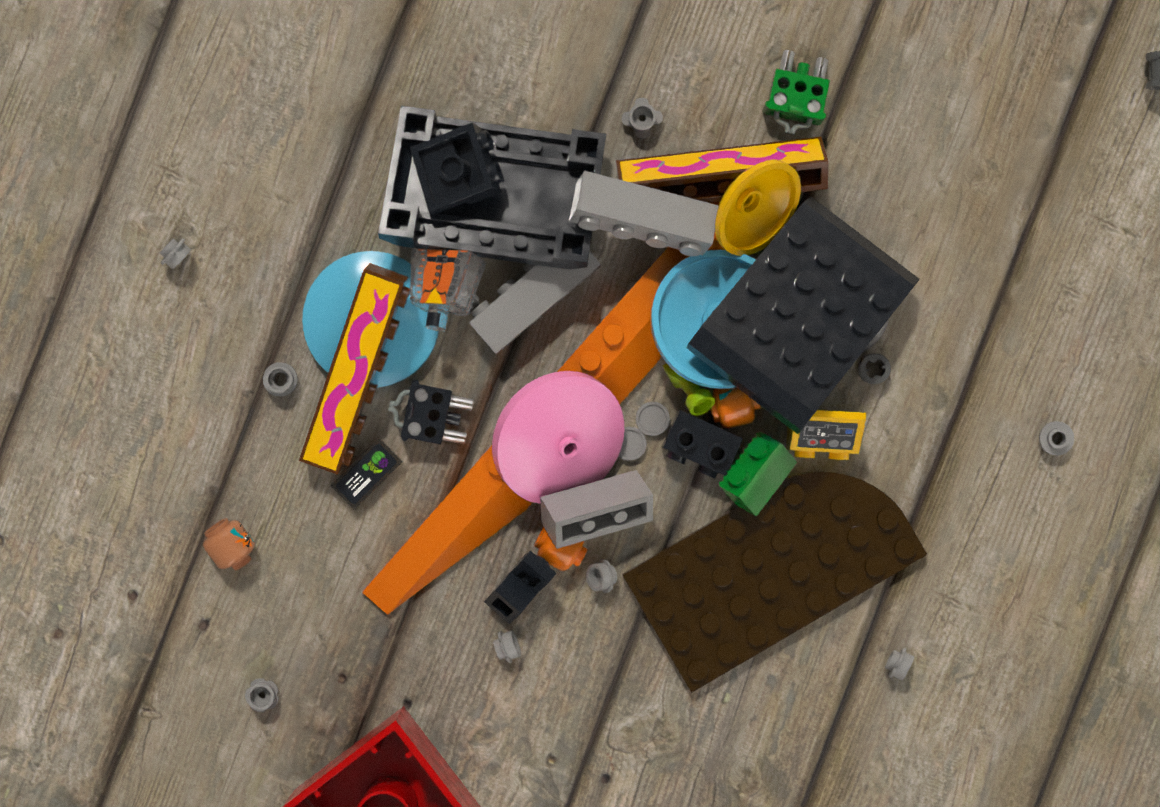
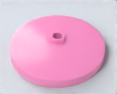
[492,371,624,504]

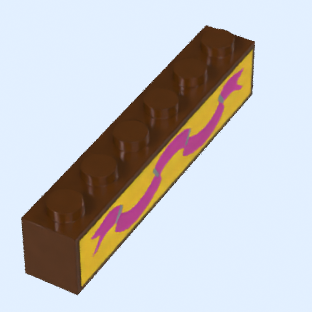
[616,136,829,203]
[299,263,411,475]

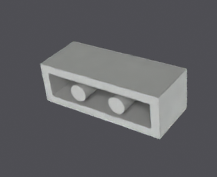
[540,470,653,549]

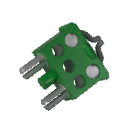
[762,50,830,135]

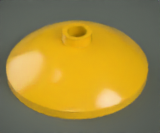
[715,160,801,256]

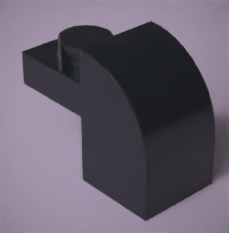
[484,550,556,624]

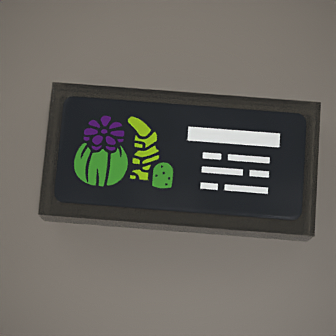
[330,437,404,510]

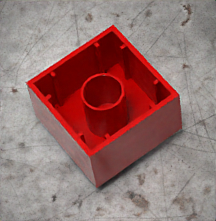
[282,706,481,807]

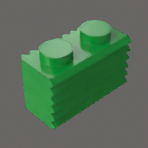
[719,432,797,516]

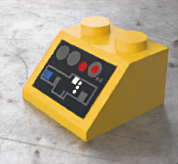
[786,410,866,460]

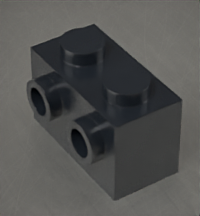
[661,410,743,479]

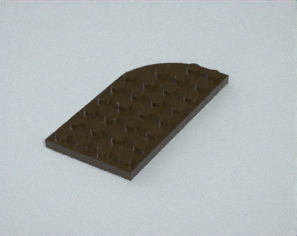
[622,471,928,693]

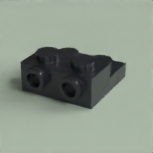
[410,122,504,214]

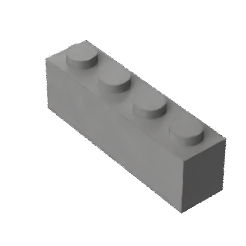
[569,171,719,256]
[469,252,601,355]

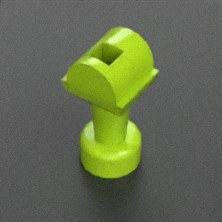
[662,363,715,416]

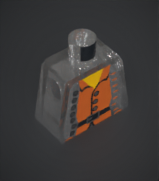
[410,249,486,332]

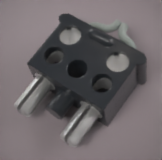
[388,380,474,445]

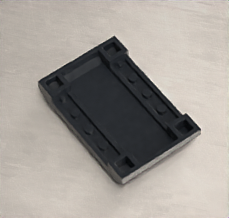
[378,106,606,270]
[686,196,920,434]

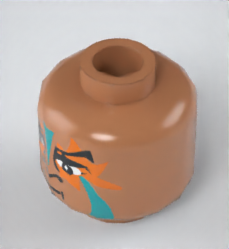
[203,518,255,571]

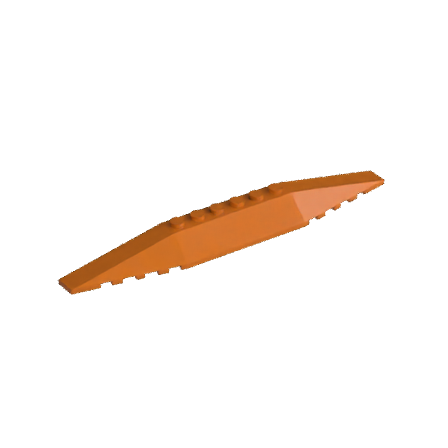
[362,202,725,615]

